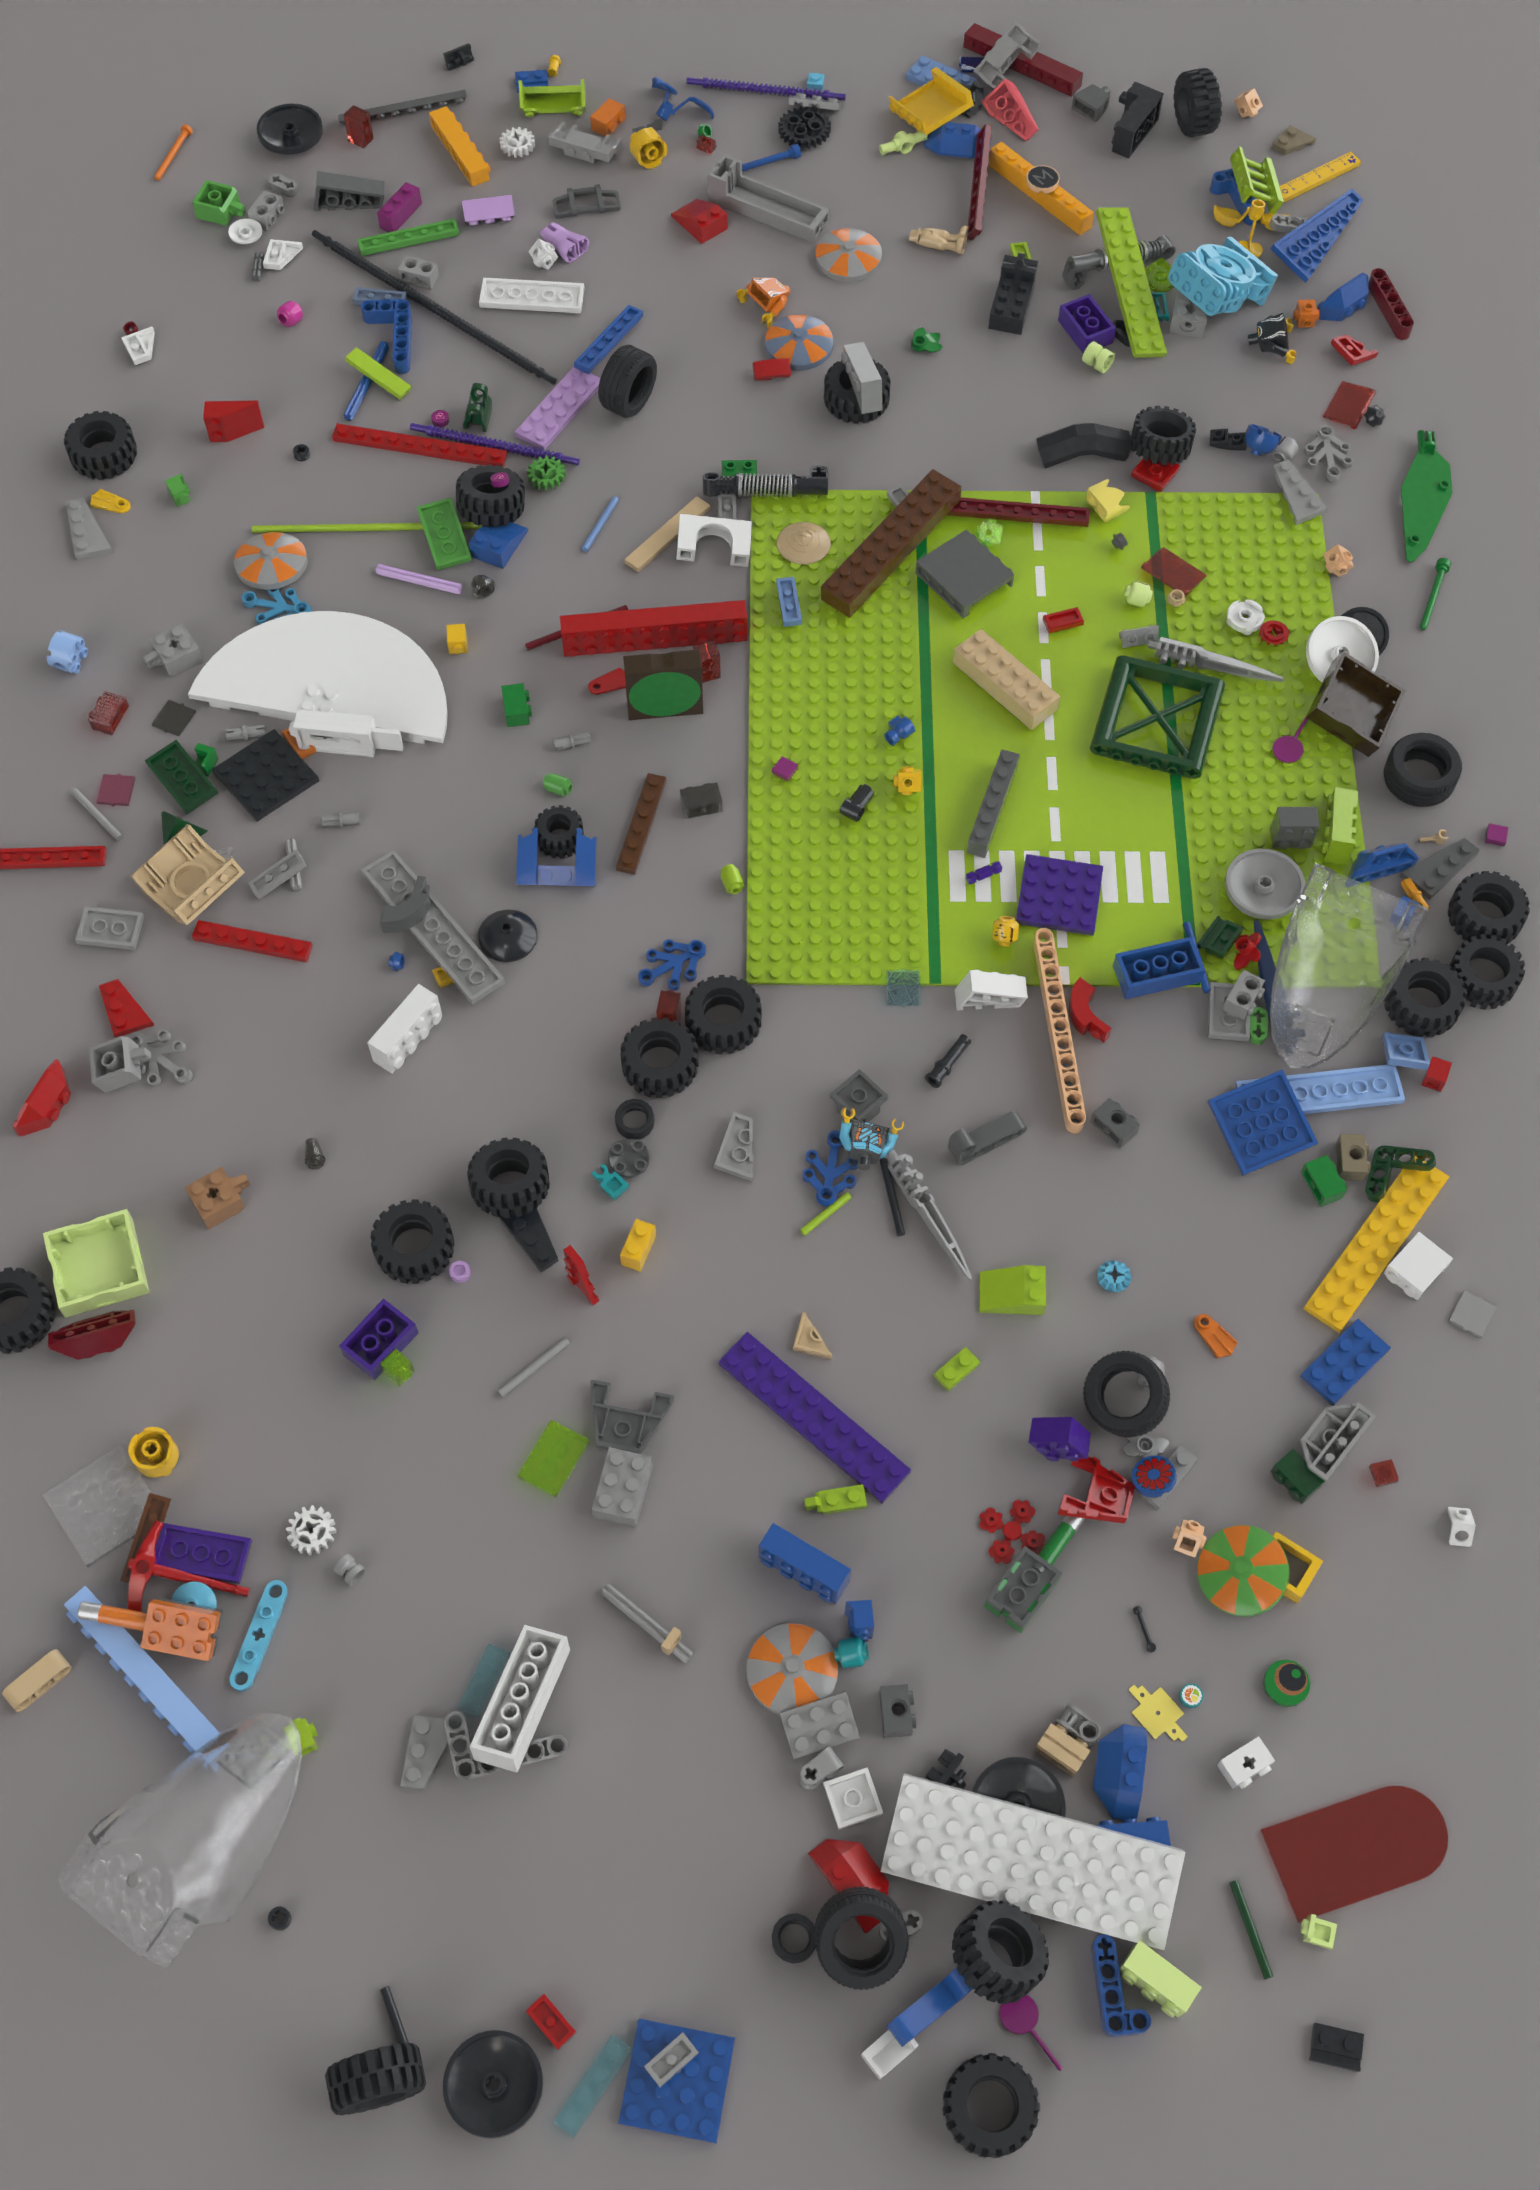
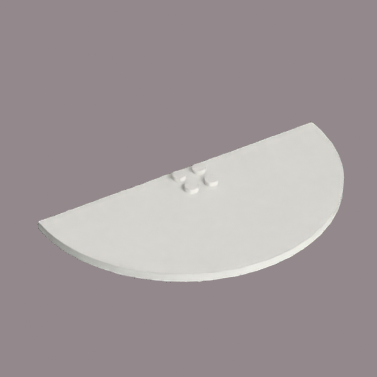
[188,611,448,744]

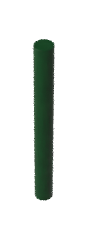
[1229,1880,1274,1980]

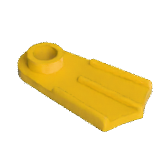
[90,489,131,513]

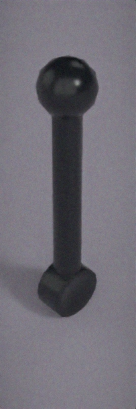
[1133,1606,1156,1653]

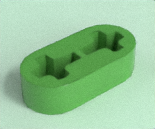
[1249,1007,1268,1045]

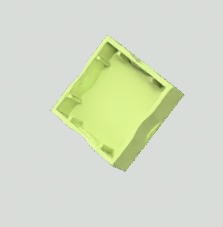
[43,1209,150,1318]

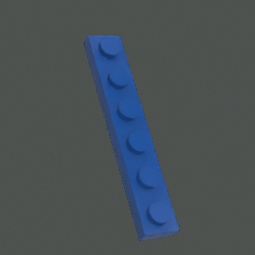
[574,305,643,374]

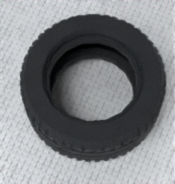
[598,345,657,418]
[1384,733,1462,807]
[1083,1351,1170,1438]
[814,1886,909,1990]

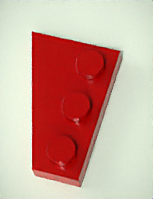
[99,979,155,1038]
[563,1245,600,1305]

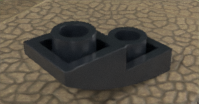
[1210,428,1246,451]

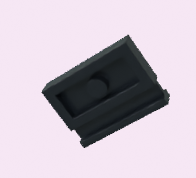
[1309,2023,1364,2072]

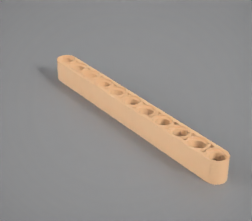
[1033,928,1086,1134]

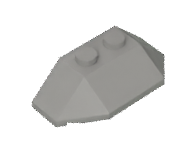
[1300,1402,1376,1482]

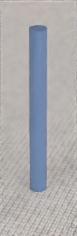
[581,496,619,552]

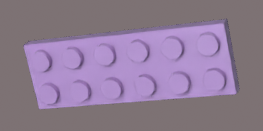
[515,367,600,450]

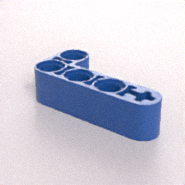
[1210,168,1258,226]
[1091,1934,1151,2037]
[887,1968,973,2047]

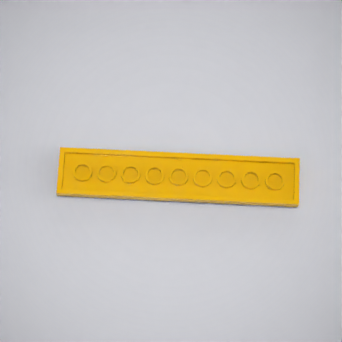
[1303,1156,1450,1333]

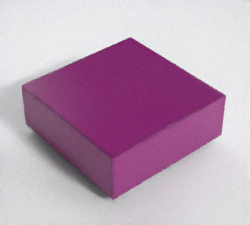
[772,756,798,781]
[1485,823,1508,846]

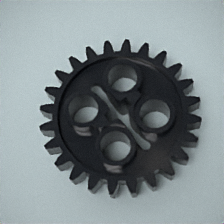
[778,106,831,149]

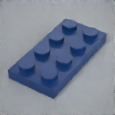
[1300,1319,1391,1406]

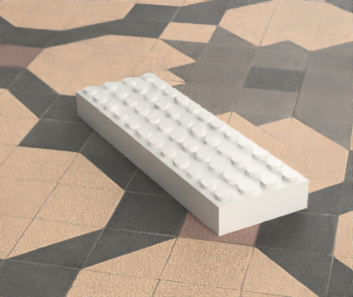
[880,1773,1186,1950]

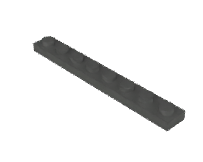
[338,90,467,125]

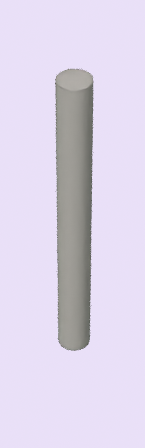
[71,788,123,841]
[497,1337,570,1398]

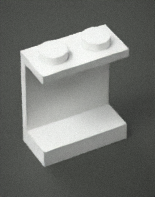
[1383,1232,1453,1300]

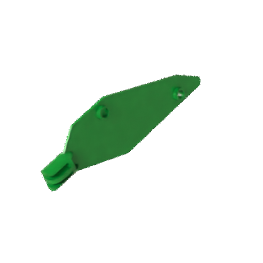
[1401,430,1453,563]

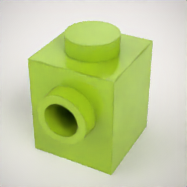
[283,1718,319,1759]

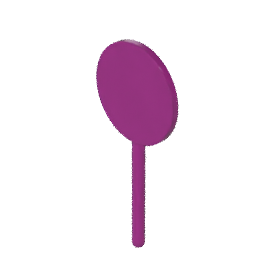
[1273,713,1308,763]
[999,1995,1062,2071]

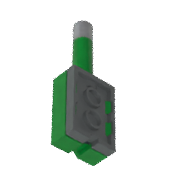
[984,1516,1086,1633]

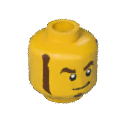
[992,916,1019,946]

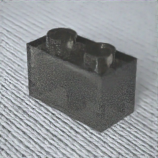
[680,782,723,819]

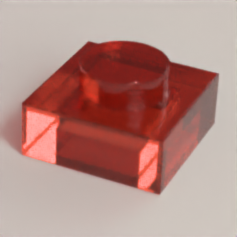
[1369,1459,1399,1487]

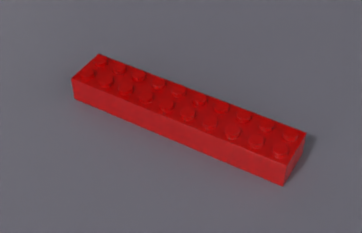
[560,600,747,657]

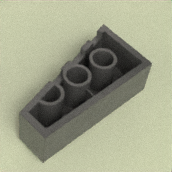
[314,171,384,211]

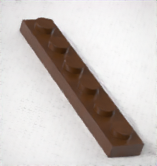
[616,773,666,875]

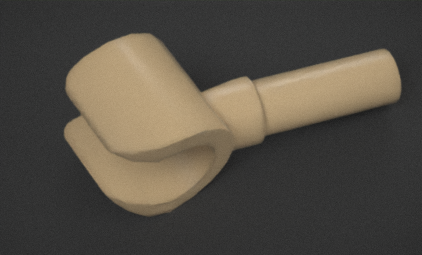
[1419,829,1449,845]

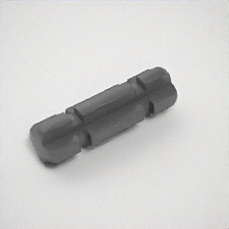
[251,252,265,281]

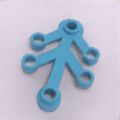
[241,588,312,625]

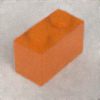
[590,98,626,136]

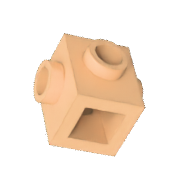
[1234,88,1263,118]
[1323,544,1354,577]
[1172,1519,1207,1558]

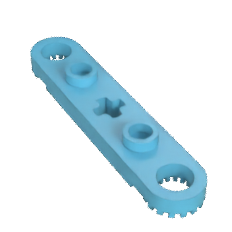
[229,1580,288,1692]

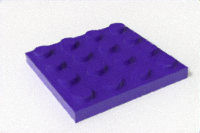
[1016,854,1104,936]

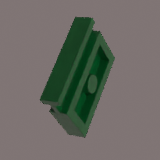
[1198,916,1243,960]

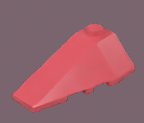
[981,79,1039,141]

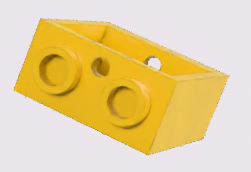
[1273,1531,1323,1603]

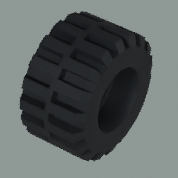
[534,805,584,859]

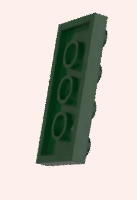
[145,740,218,815]

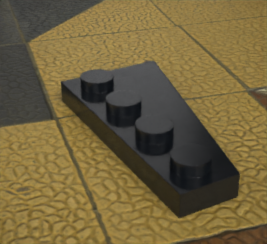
[498,1207,559,1273]

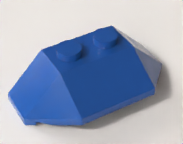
[924,122,991,158]
[1317,272,1369,321]
[1345,843,1419,888]
[1093,1724,1147,1821]

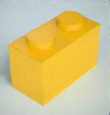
[620,1219,656,1272]

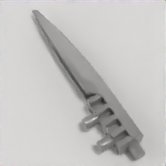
[1148,637,1285,682]
[888,1150,972,1281]

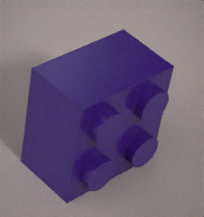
[1028,1417,1091,1461]

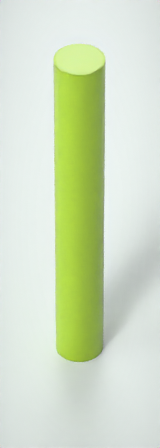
[800,1192,852,1236]

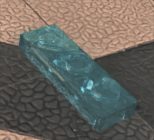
[458,1643,510,1718]

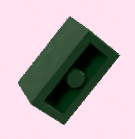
[1270,1449,1325,1504]

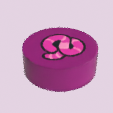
[431,410,449,427]
[491,472,510,488]

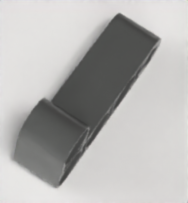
[948,1111,1028,1165]

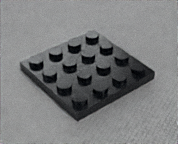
[212,729,319,822]

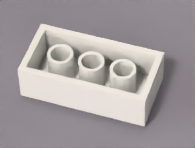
[367,984,442,1074]

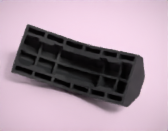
[1036,423,1132,469]

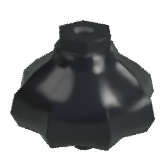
[1364,405,1385,427]

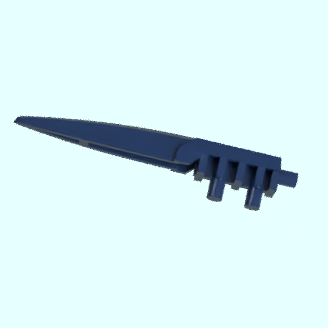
[1254,919,1305,1057]

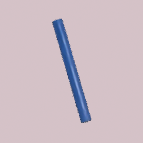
[1183,922,1211,993]

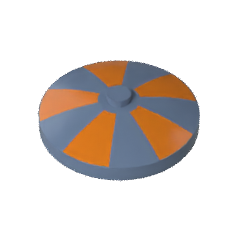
[765,314,833,370]

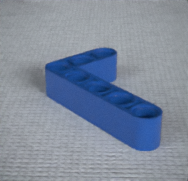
[361,299,412,374]

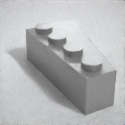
[841,342,882,414]

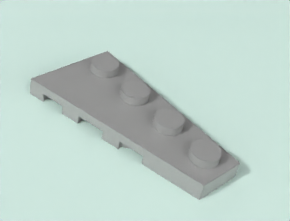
[65,498,113,560]

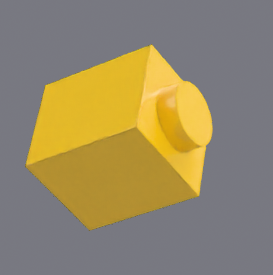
[446,624,468,654]

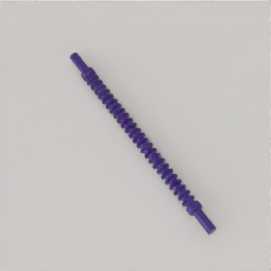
[410,423,580,465]

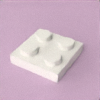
[823,1767,883,1830]

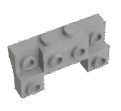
[973,21,1041,91]
[548,121,622,163]

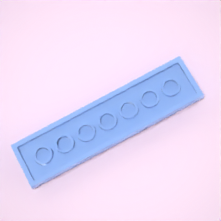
[1235,1064,1405,1114]

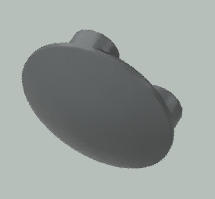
[608,1139,650,1178]

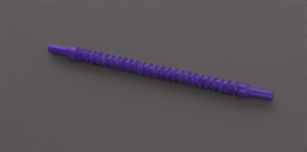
[686,77,846,101]

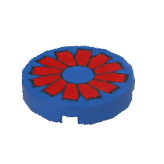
[1132,1456,1177,1498]

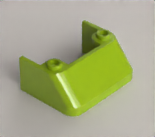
[519,79,586,117]

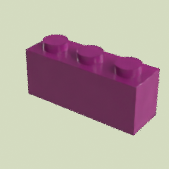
[377,182,422,232]

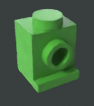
[165,474,190,507]

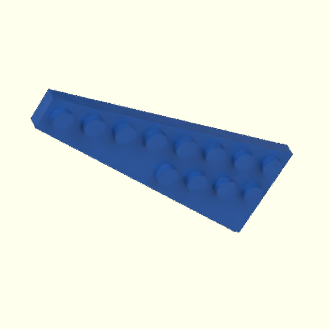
[1270,189,1363,283]

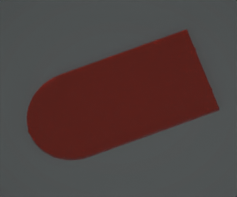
[1261,1786,1448,1923]

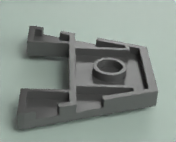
[590,1380,674,1454]

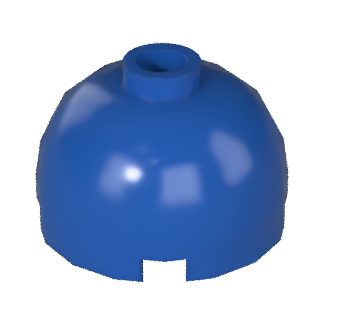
[1245,424,1282,456]

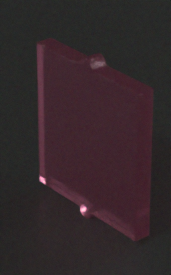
[97,774,135,807]

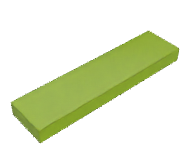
[345,347,412,400]

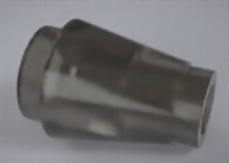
[305,1138,326,1170]

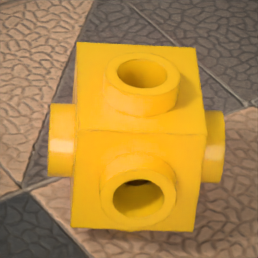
[893,766,921,795]

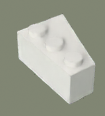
[955,970,1028,1010]

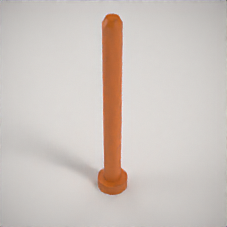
[154,124,193,181]

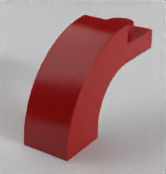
[1069,977,1111,1043]

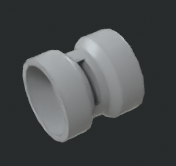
[334,1554,366,1586]

